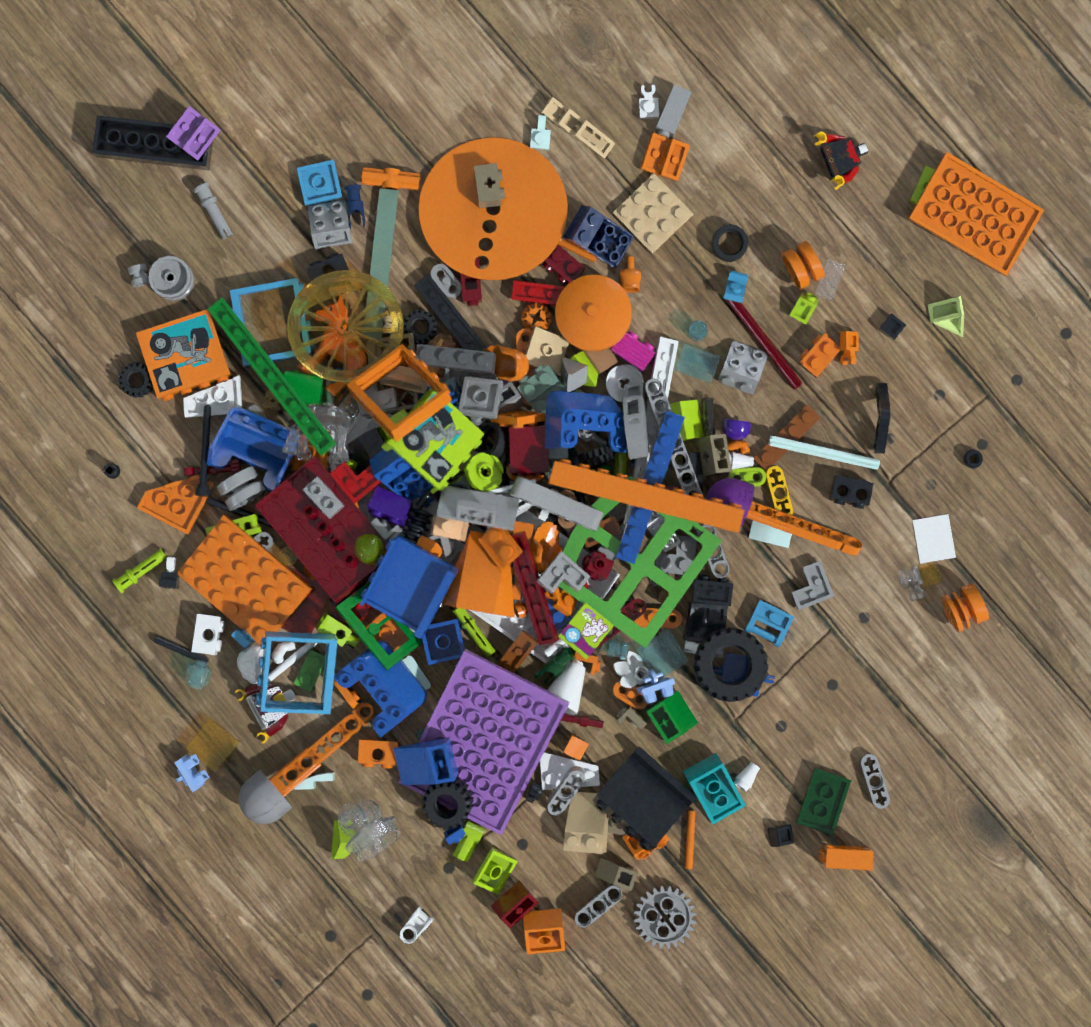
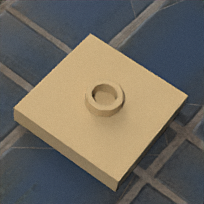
[525,326,569,375]

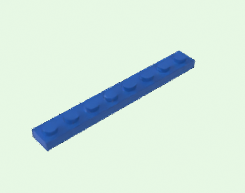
[616,411,685,564]

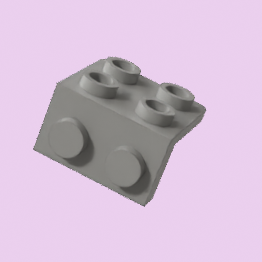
[718,341,768,395]

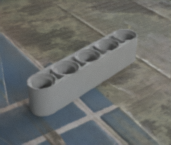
[510,476,604,532]

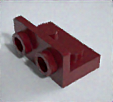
[542,245,586,285]

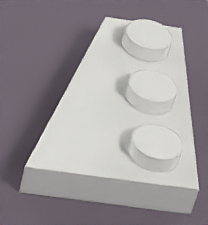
[183,375,242,418]
[540,752,600,790]

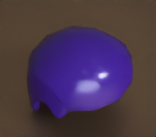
[722,419,751,440]

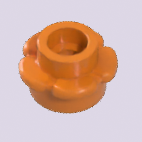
[514,601,529,619]

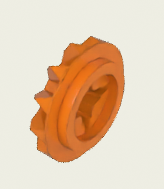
[521,303,552,331]

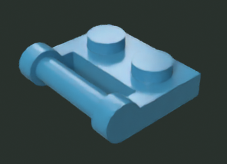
[745,600,794,648]

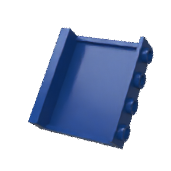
[360,535,459,639]

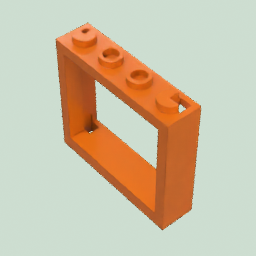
[347,344,452,442]

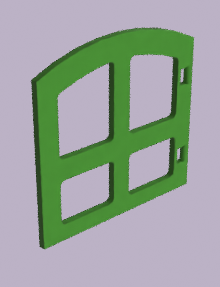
[559,476,722,648]

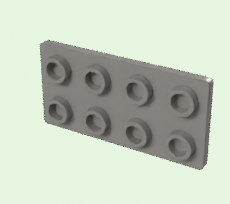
[436,486,519,530]

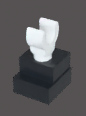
[159,557,180,589]

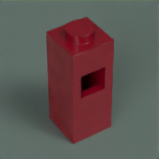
[461,257,482,307]

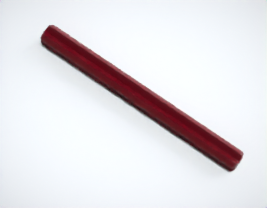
[727,300,802,389]

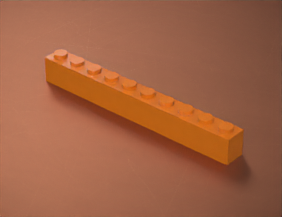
[549,458,745,533]

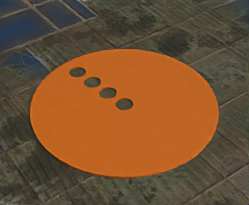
[419,138,568,280]

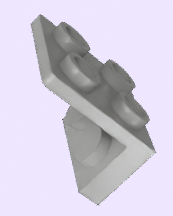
[308,200,353,249]

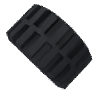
[422,778,474,829]

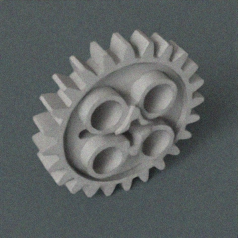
[634,885,697,949]

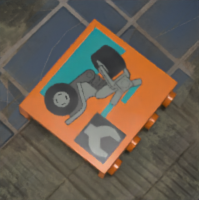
[136,309,233,401]

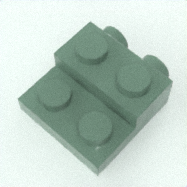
[517,364,566,415]

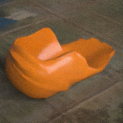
[484,345,529,382]
[531,521,563,574]

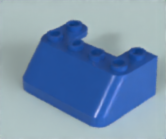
[544,391,627,453]
[207,407,300,491]
[334,640,427,737]

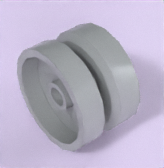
[148,256,195,301]
[216,466,266,511]

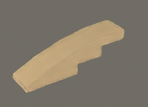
[540,97,615,159]

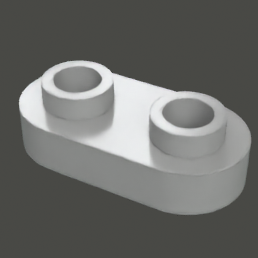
[431,264,462,299]

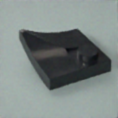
[683,602,728,642]

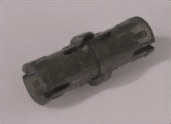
[701,398,717,437]

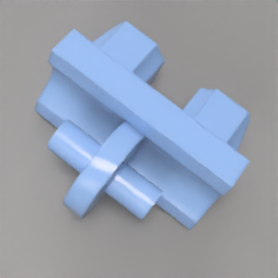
[636,669,675,704]
[175,754,209,792]

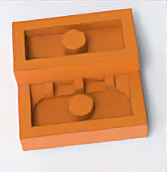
[639,133,690,181]

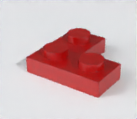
[330,461,381,504]

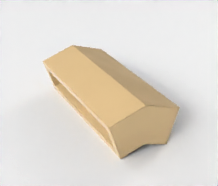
[379,366,429,393]

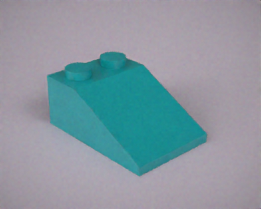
[683,753,746,824]

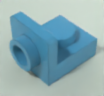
[723,271,748,303]
[231,629,255,648]

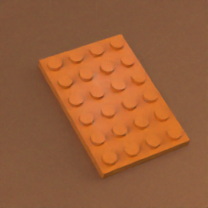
[908,152,1044,277]
[177,514,313,646]

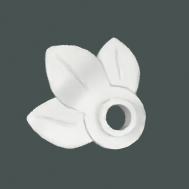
[613,651,649,688]

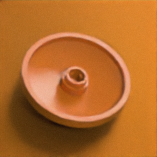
[555,275,632,352]

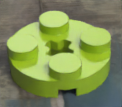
[464,453,503,492]

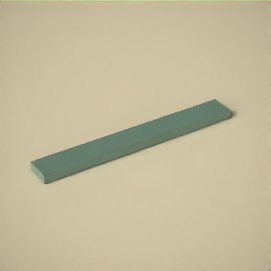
[362,188,399,340]

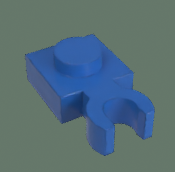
[443,824,466,845]

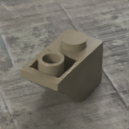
[594,858,638,891]

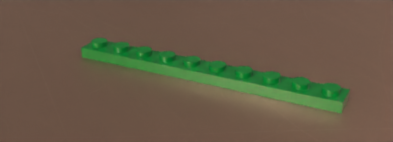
[207,297,337,456]

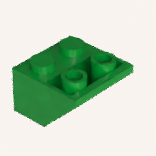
[282,370,324,413]
[646,690,698,744]

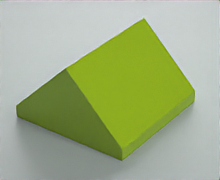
[670,400,704,442]
[472,846,518,895]

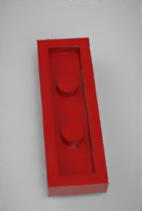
[511,280,565,306]

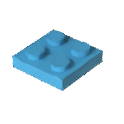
[297,160,343,206]

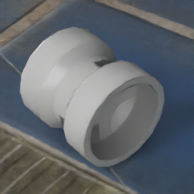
[127,263,150,288]

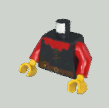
[813,132,868,190]

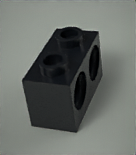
[829,475,874,509]

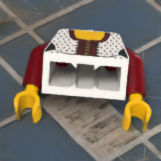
[235,684,296,743]

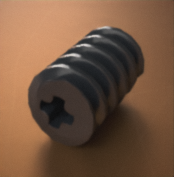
[401,508,433,544]

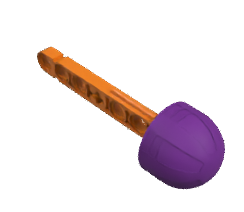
[706,478,863,556]

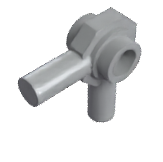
[578,429,608,447]

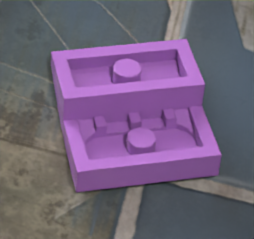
[166,106,221,160]

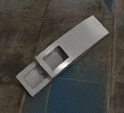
[623,382,649,459]

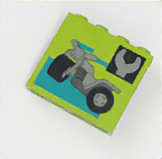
[381,388,484,493]

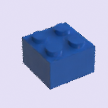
[422,619,465,665]

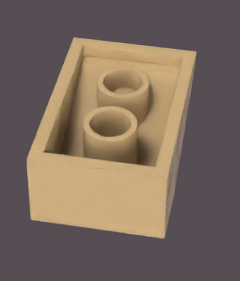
[563,791,609,854]

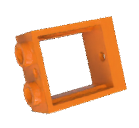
[819,845,874,871]

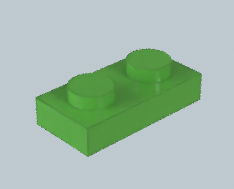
[294,649,325,692]

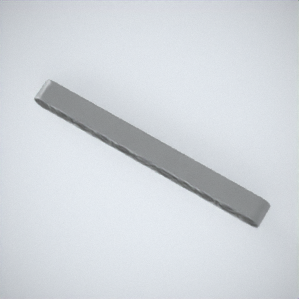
[644,378,729,578]

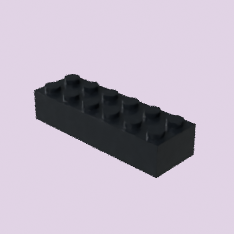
[92,115,213,171]

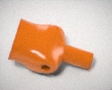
[620,256,641,293]

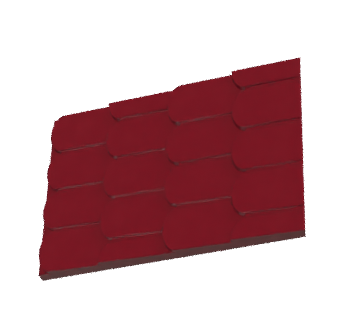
[255,456,387,604]

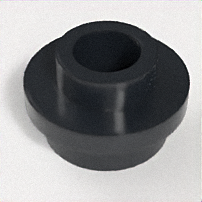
[963,449,983,469]

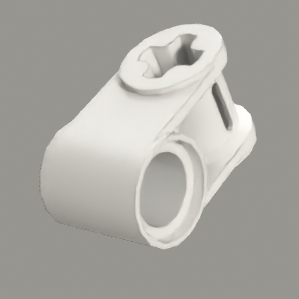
[400,906,434,944]

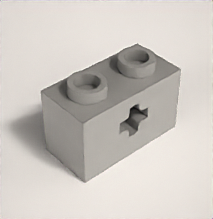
[303,476,345,519]

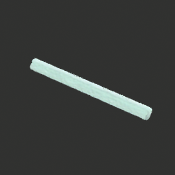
[768,436,880,470]

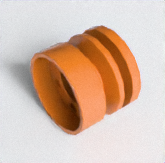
[941,583,989,633]

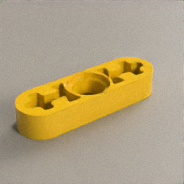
[766,466,793,515]

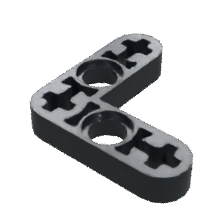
[874,382,890,454]

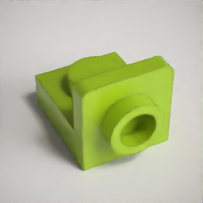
[789,292,819,325]

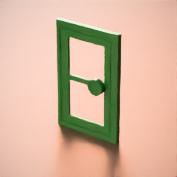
[335,582,423,671]

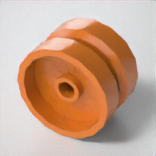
[781,240,825,290]

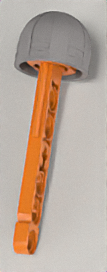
[239,703,375,824]

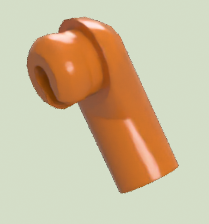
[727,440,750,455]

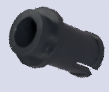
[103,464,121,479]

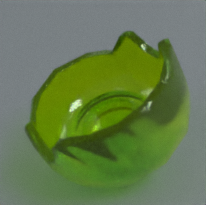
[355,533,385,565]

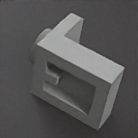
[370,518,402,543]

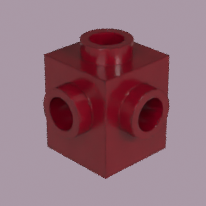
[581,551,614,581]

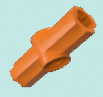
[362,167,421,191]

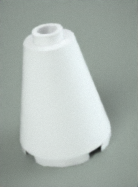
[547,659,586,715]

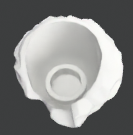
[237,645,264,684]

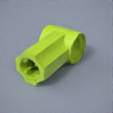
[453,821,485,862]

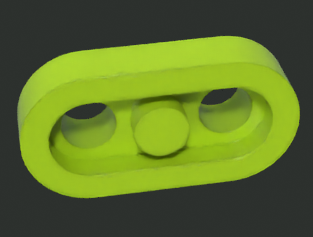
[728,467,766,487]

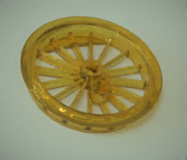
[287,270,404,383]

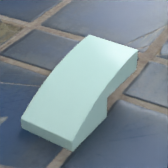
[749,520,792,548]
[294,772,335,790]

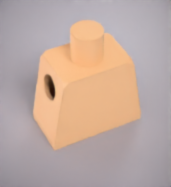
[429,515,469,541]

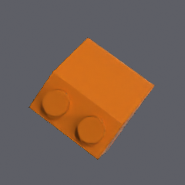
[523,909,565,954]

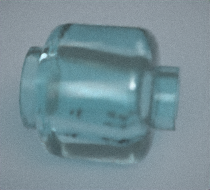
[185,660,212,689]

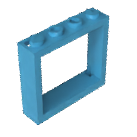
[230,278,315,367]
[256,631,337,714]

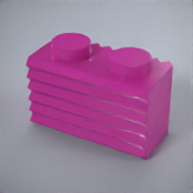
[611,331,656,373]

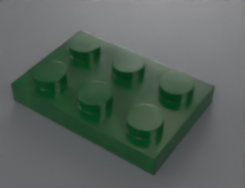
[796,768,852,835]

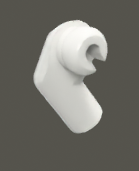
[271,641,296,664]

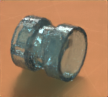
[688,320,708,342]
[607,638,630,660]

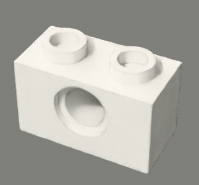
[192,614,225,655]

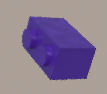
[367,486,413,527]

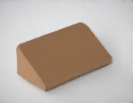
[583,348,618,374]

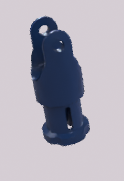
[344,184,365,229]

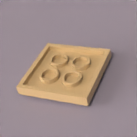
[613,173,693,254]

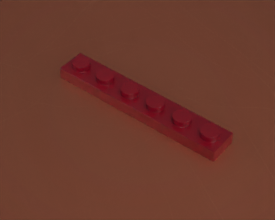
[510,531,559,645]

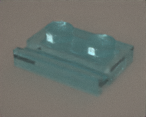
[675,344,720,383]

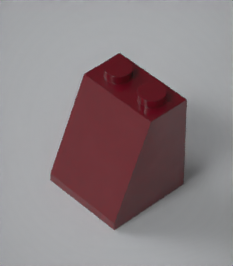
[509,421,549,476]

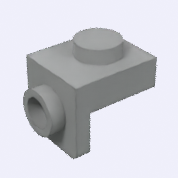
[428,535,456,557]

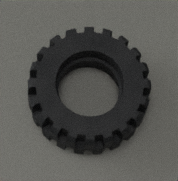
[693,628,769,702]

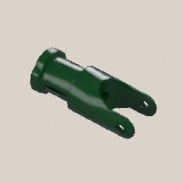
[534,646,576,686]

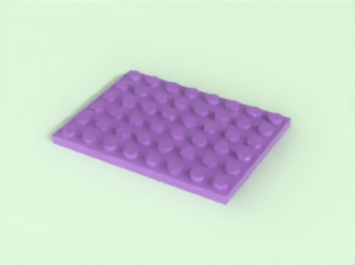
[398,649,569,835]

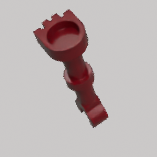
[184,460,241,476]

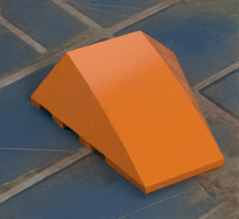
[441,531,515,617]

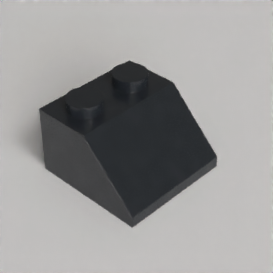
[343,427,384,475]

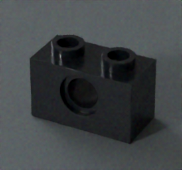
[307,253,352,292]

